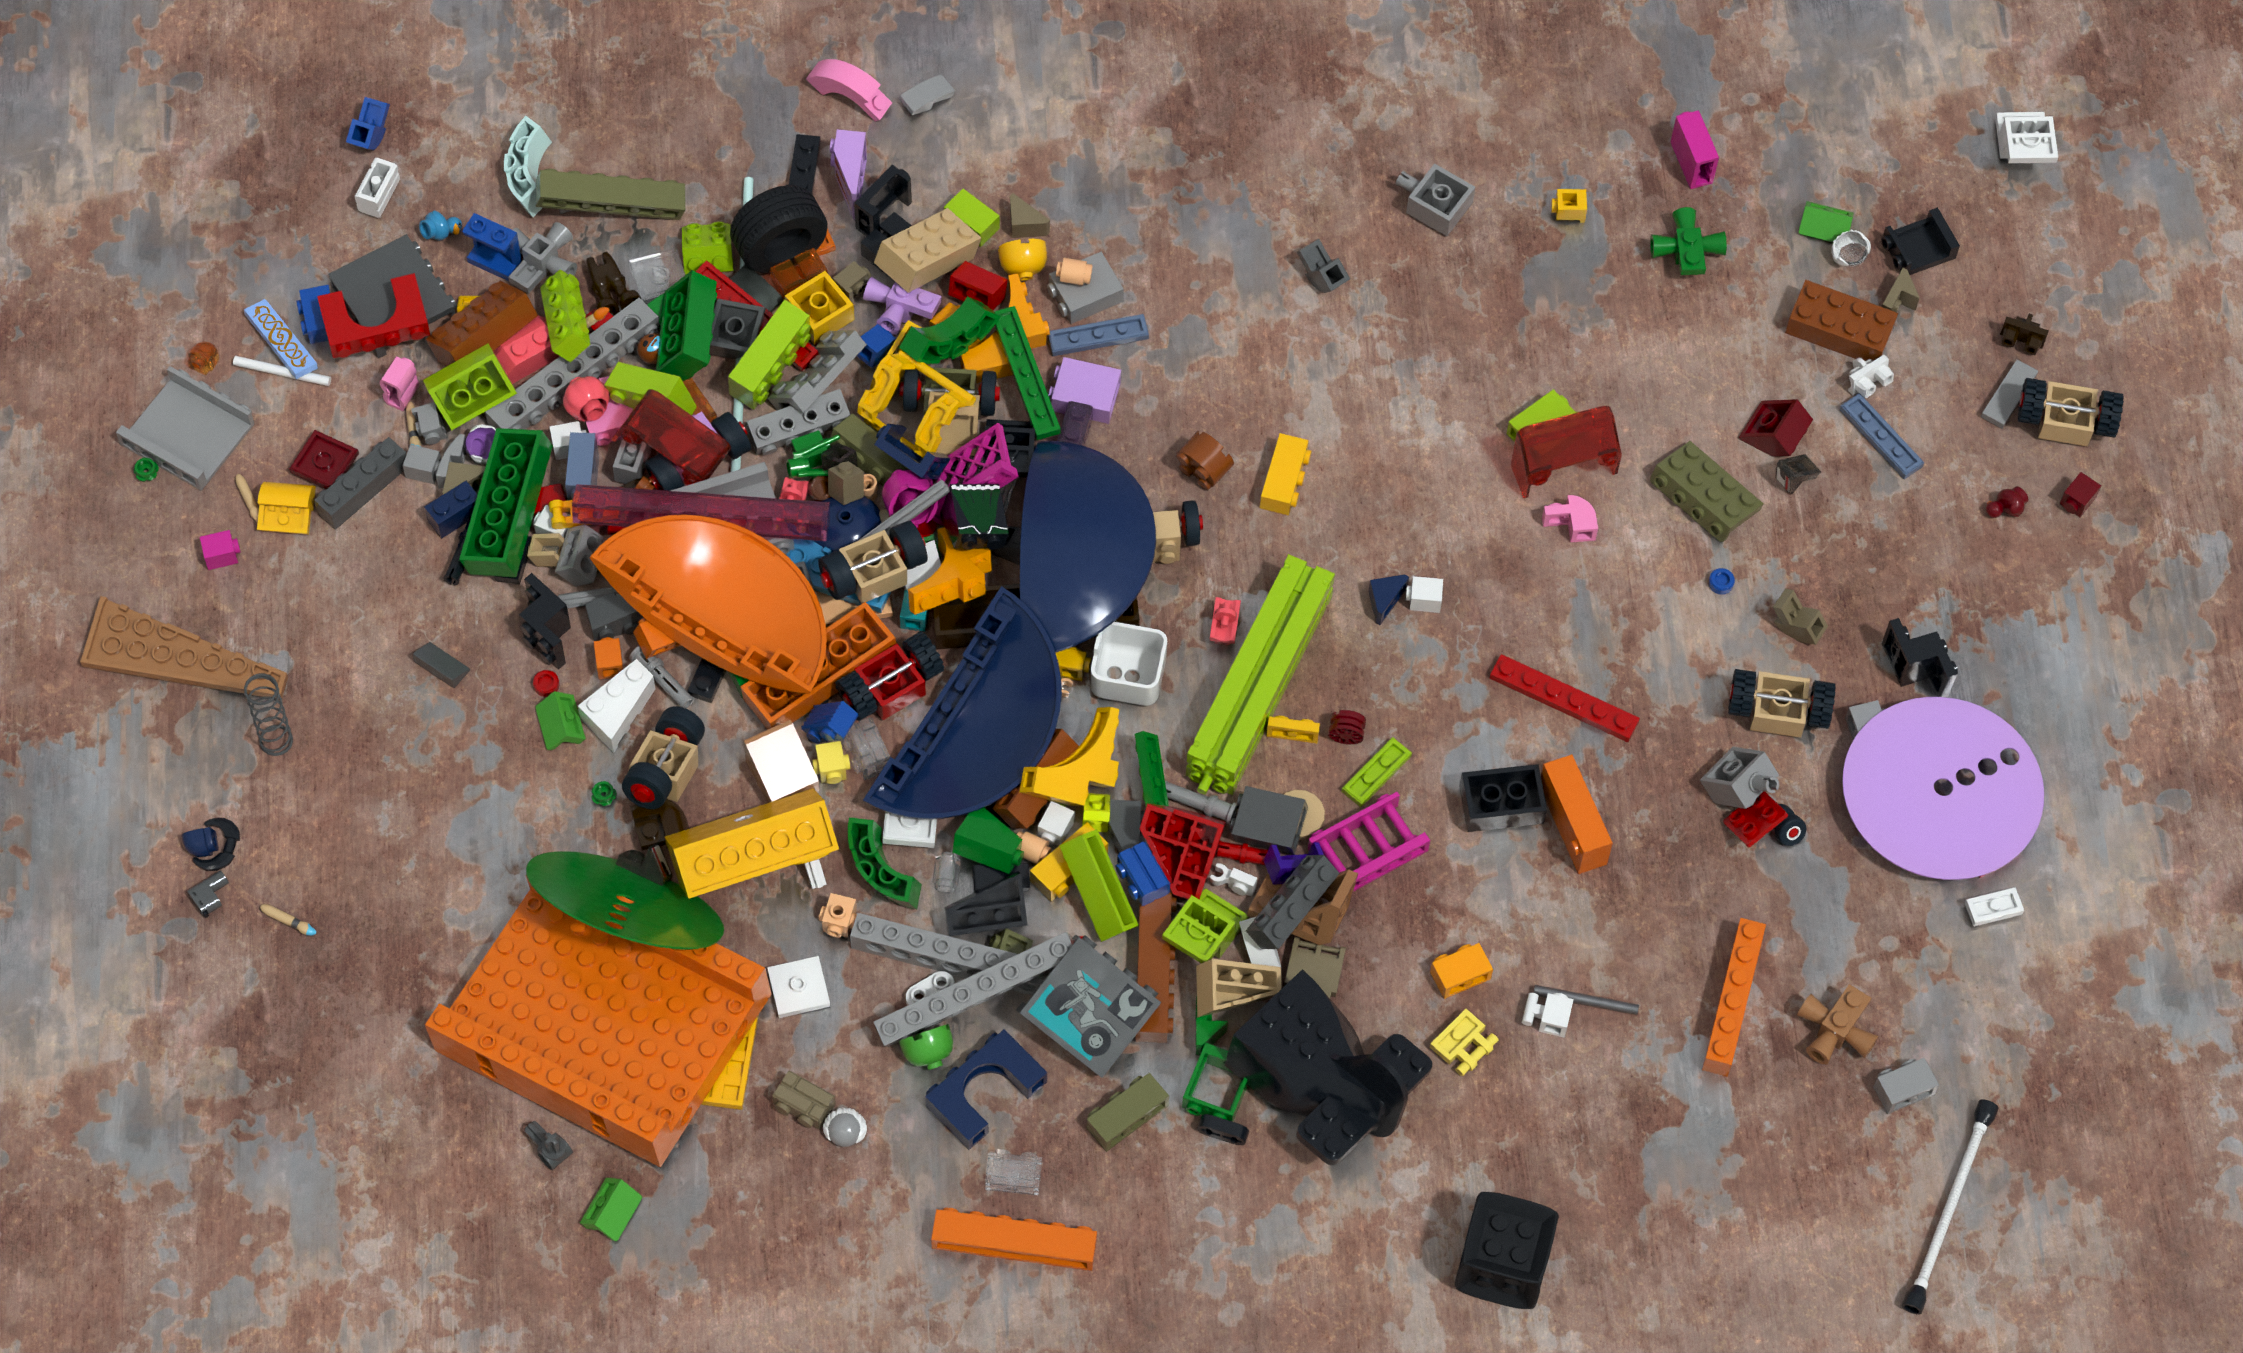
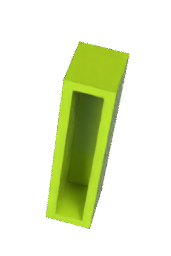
[1060,829,1139,942]

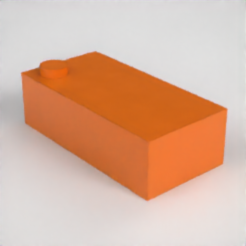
[1541,754,1613,874]

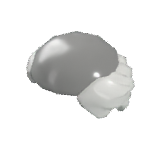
[823,1107,867,1147]

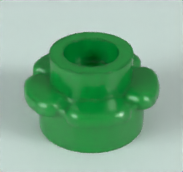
[134,458,159,482]
[591,781,617,806]

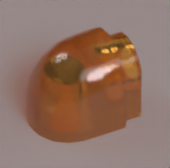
[188,342,219,375]

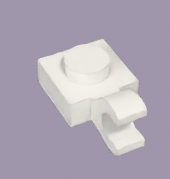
[1210,863,1257,897]

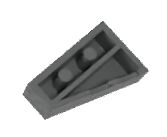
[585,592,644,641]

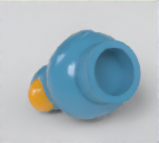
[419,210,462,241]

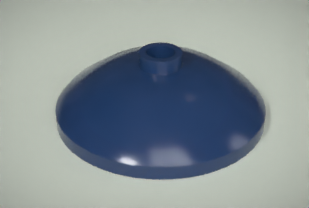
[808,496,882,552]

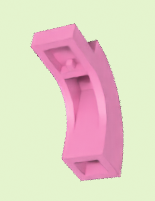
[806,59,892,122]

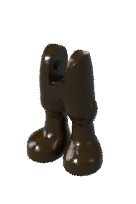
[586,251,642,316]

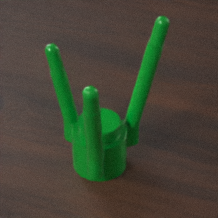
[786,435,840,479]

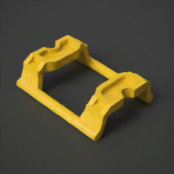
[857,350,976,458]

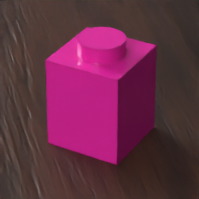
[200,530,241,570]

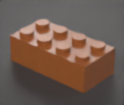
[1785,279,1898,362]
[425,280,538,366]

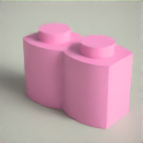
[380,356,419,411]

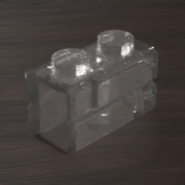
[841,717,890,780]
[985,1149,1042,1196]

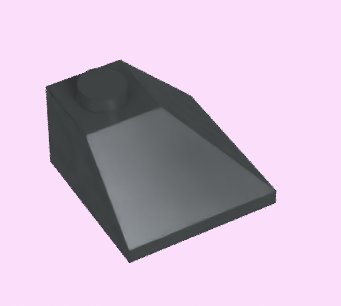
[709,299,766,359]

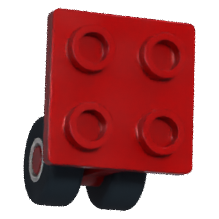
[1723,791,1807,848]

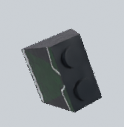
[940,484,1009,550]

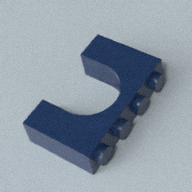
[925,1029,1047,1150]

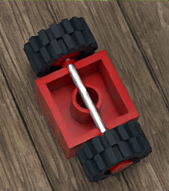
[835,631,944,721]

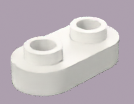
[906,971,955,1006]

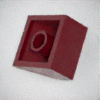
[1739,399,1813,457]

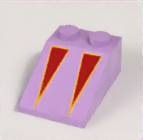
[830,129,867,220]

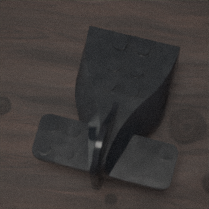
[1224,969,1433,1165]

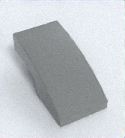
[899,74,955,115]
[436,434,466,488]

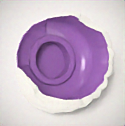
[464,424,496,465]

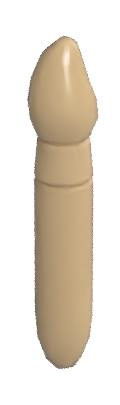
[235,474,259,523]

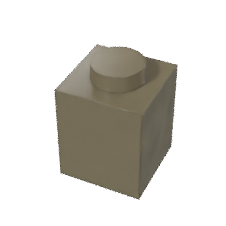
[828,461,864,505]

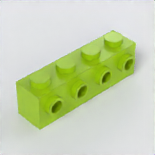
[540,269,591,363]

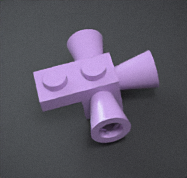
[863,277,942,335]

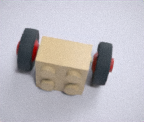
[1153,500,1203,564]

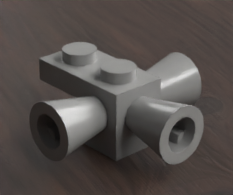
[508,222,577,294]

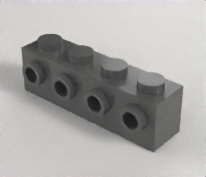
[314,437,407,530]
[1246,855,1340,949]

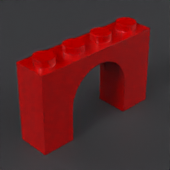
[317,273,430,358]

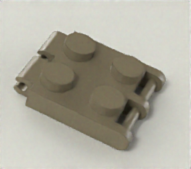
[1284,937,1346,998]

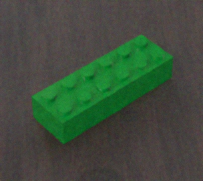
[459,428,553,577]

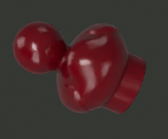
[1986,486,2028,518]

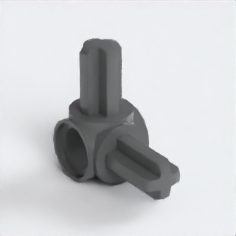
[524,1121,573,1170]

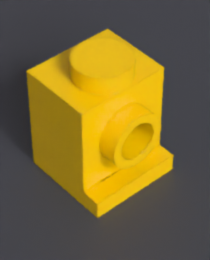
[1551,189,1587,223]
[1056,647,1091,681]

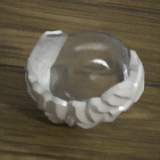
[1831,230,1871,267]

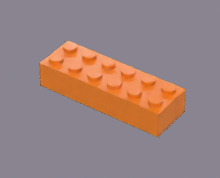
[741,602,896,730]

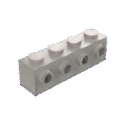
[746,389,850,455]

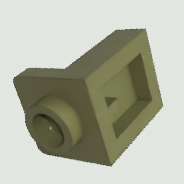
[988,928,1033,954]

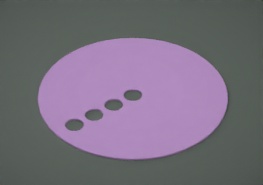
[1842,697,2044,880]

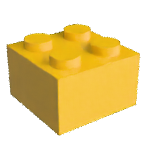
[785,271,855,345]

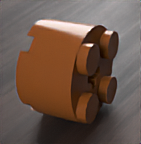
[1176,431,1234,491]

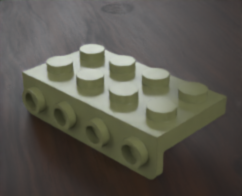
[1650,441,1764,542]

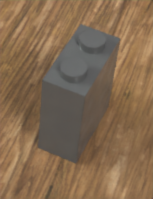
[1230,786,1308,855]

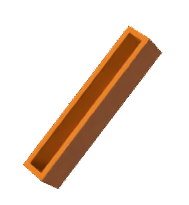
[1702,918,1766,1077]
[931,1208,1097,1271]

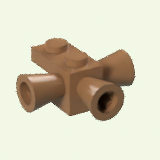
[1797,984,1879,1065]

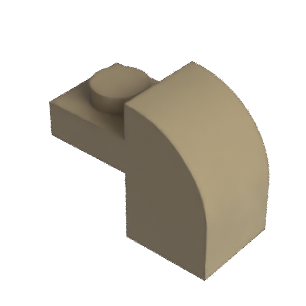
[1773,588,1828,645]

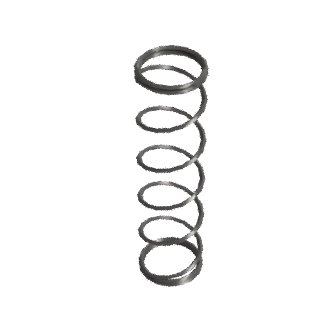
[244,673,293,756]

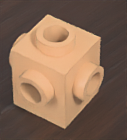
[819,893,857,938]

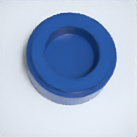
[1709,568,1735,595]

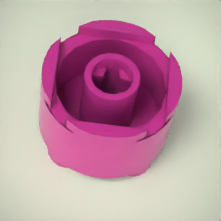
[882,469,938,528]

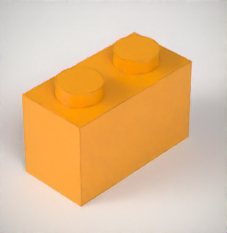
[1430,943,1493,999]

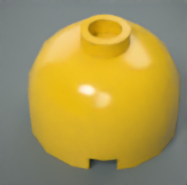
[998,239,1047,281]

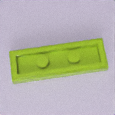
[1342,737,1412,807]

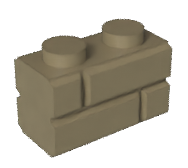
[772,1070,836,1129]

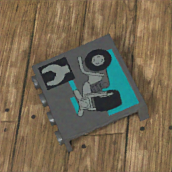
[1016,935,1162,1078]

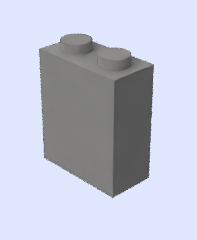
[1047,251,1124,324]

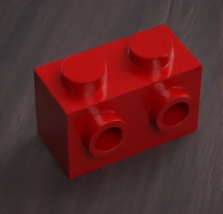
[948,261,1008,310]

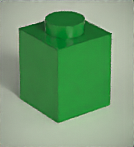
[791,430,831,469]

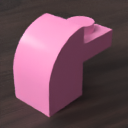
[1542,495,1598,542]

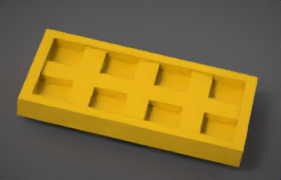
[701,1015,759,1110]

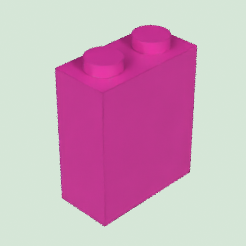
[1670,110,1719,189]

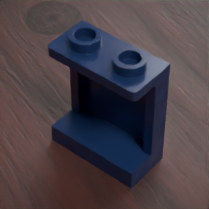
[874,424,951,480]

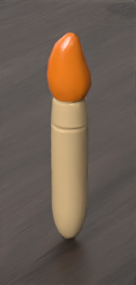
[586,307,610,328]

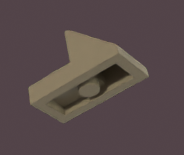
[1882,268,1919,312]

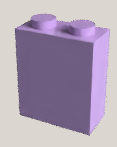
[1048,357,1121,424]

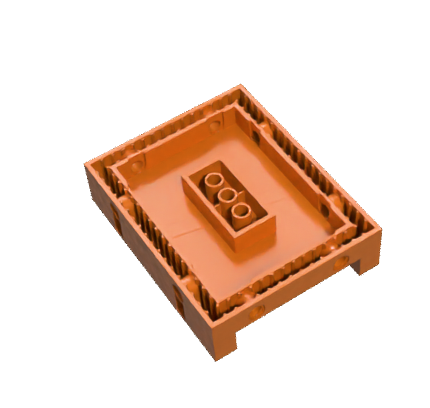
[425,876,772,1168]

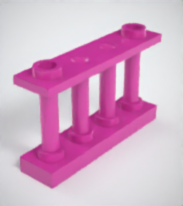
[1308,792,1430,892]

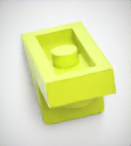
[1082,793,1110,832]

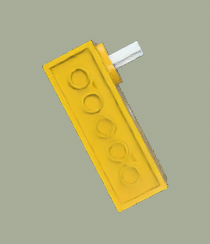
[665,789,839,899]

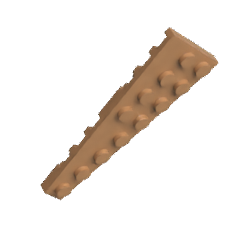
[80,596,288,698]

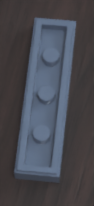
[1048,314,1149,356]
[1840,393,1924,480]

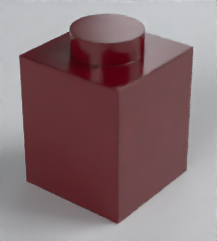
[2060,472,2102,517]

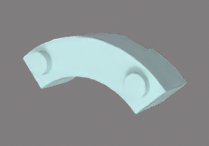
[504,116,552,217]

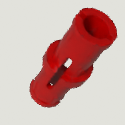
[1217,841,1268,866]

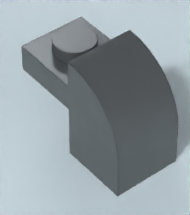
[1297,239,1350,293]

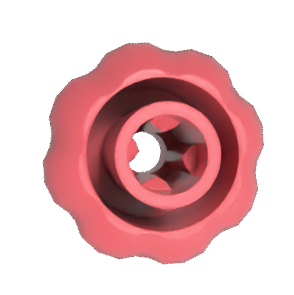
[563,376,610,421]

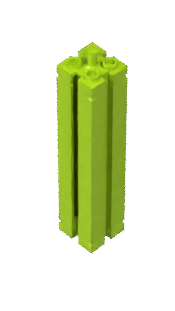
[1186,554,1335,796]

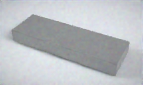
[1981,360,2038,429]

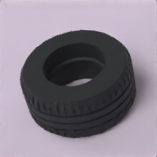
[730,185,828,273]

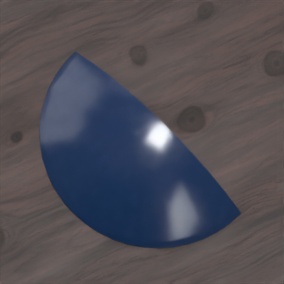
[1020,441,1156,653]
[863,586,1062,819]

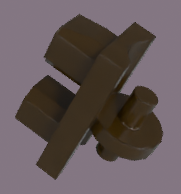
[2000,313,2049,355]

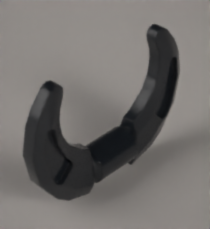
[193,818,240,871]

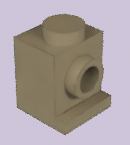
[833,261,872,303]

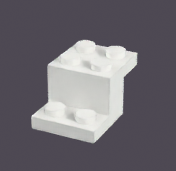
[1995,112,2058,163]

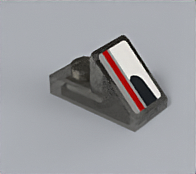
[1775,454,1821,494]
[616,842,673,886]

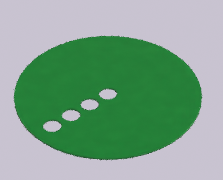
[526,851,724,949]

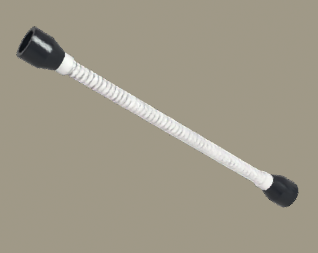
[1901,1099,1999,1315]

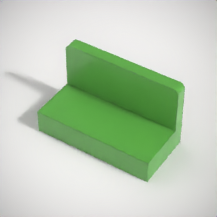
[1799,201,1854,242]
[535,691,586,751]
[580,1178,642,1241]

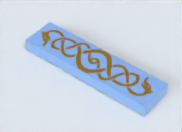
[244,299,318,379]

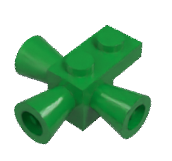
[1650,207,1727,275]

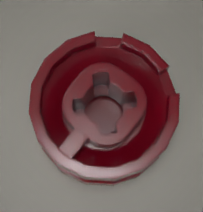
[1328,710,1366,745]

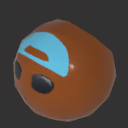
[637,333,660,365]

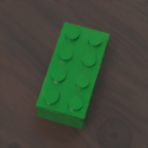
[656,270,717,382]

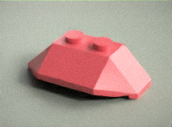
[493,315,560,384]

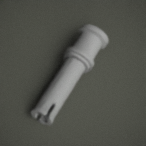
[629,646,694,709]
[1165,780,1238,825]

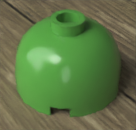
[899,1024,954,1070]

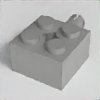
[1396,163,1475,236]
[1700,747,1779,809]

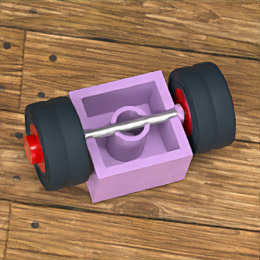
[645,411,751,500]

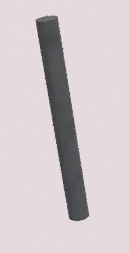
[1534,985,1639,1015]

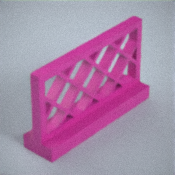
[929,423,1018,526]

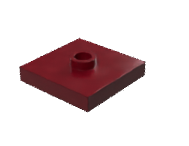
[289,430,359,489]

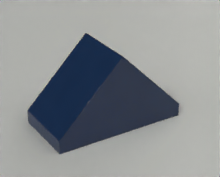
[1368,574,1409,625]

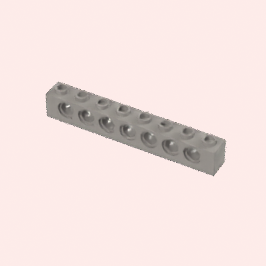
[485,298,659,430]
[850,913,1051,995]
[874,932,1073,1047]

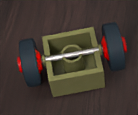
[900,368,1000,416]

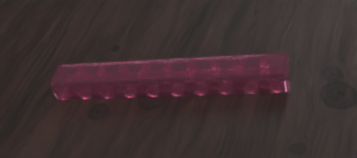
[572,484,830,541]

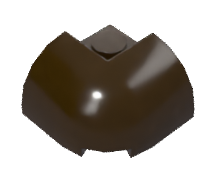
[629,799,689,851]

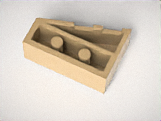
[1196,959,1282,1018]

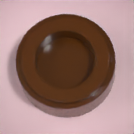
[808,476,831,500]

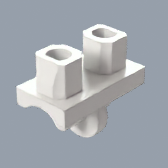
[1848,355,1894,398]

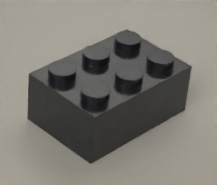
[1459,764,1547,832]

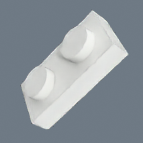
[1965,887,2024,927]

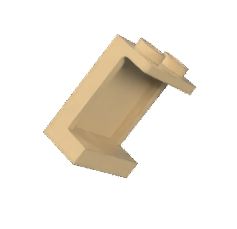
[928,391,980,460]

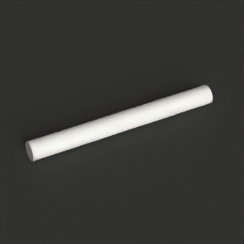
[233,356,331,386]

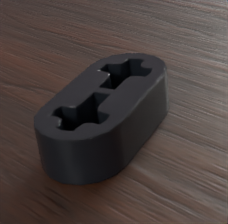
[1197,1114,1249,1145]

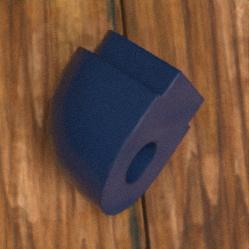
[181,827,218,857]

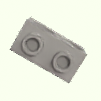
[555,524,603,587]

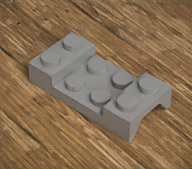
[767,330,867,413]

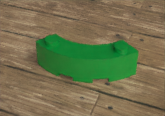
[899,296,1001,364]
[848,817,922,909]

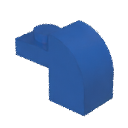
[346,97,390,150]

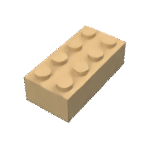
[874,208,981,293]

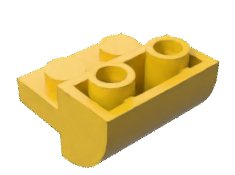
[257,482,316,535]

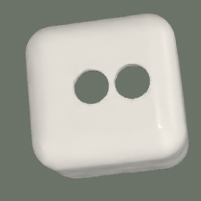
[1090,622,1167,706]

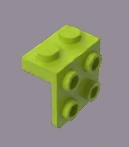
[682,222,734,274]

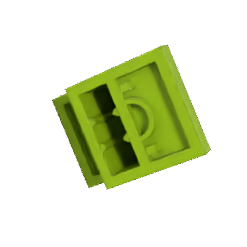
[1162,888,1249,964]

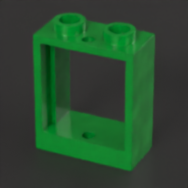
[1182,1042,1248,1122]

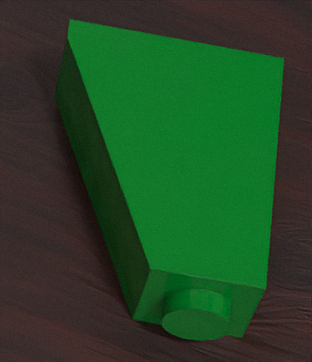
[952,808,1024,874]

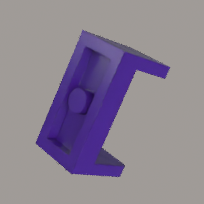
[1264,842,1324,885]

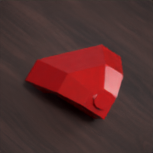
[1139,803,1226,900]

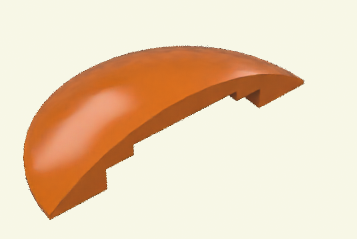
[590,515,827,694]

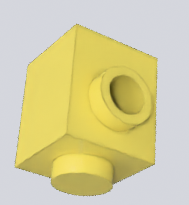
[812,741,851,784]

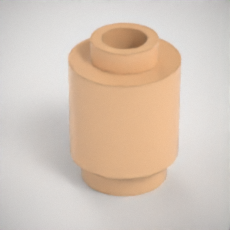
[1056,258,1093,286]
[1017,831,1052,864]

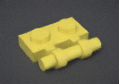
[1430,1009,1499,1076]

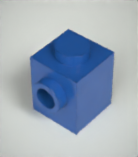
[857,324,896,369]

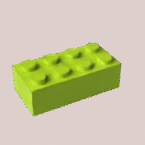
[728,300,811,410]

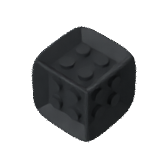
[1455,1192,1559,1309]

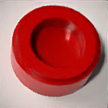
[533,670,560,697]

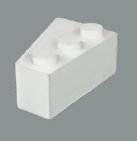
[578,659,655,753]

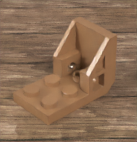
[1247,869,1358,945]

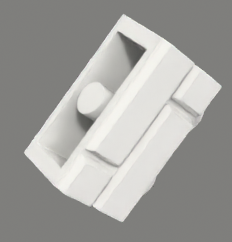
[355,158,400,218]

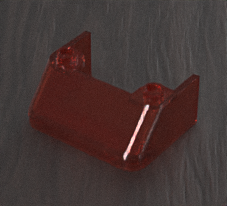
[611,389,731,485]
[1511,406,1622,498]

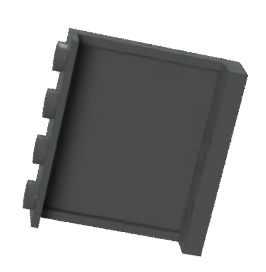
[328,234,457,359]

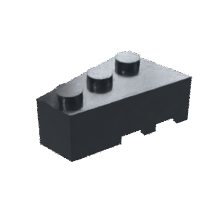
[944,871,1028,936]

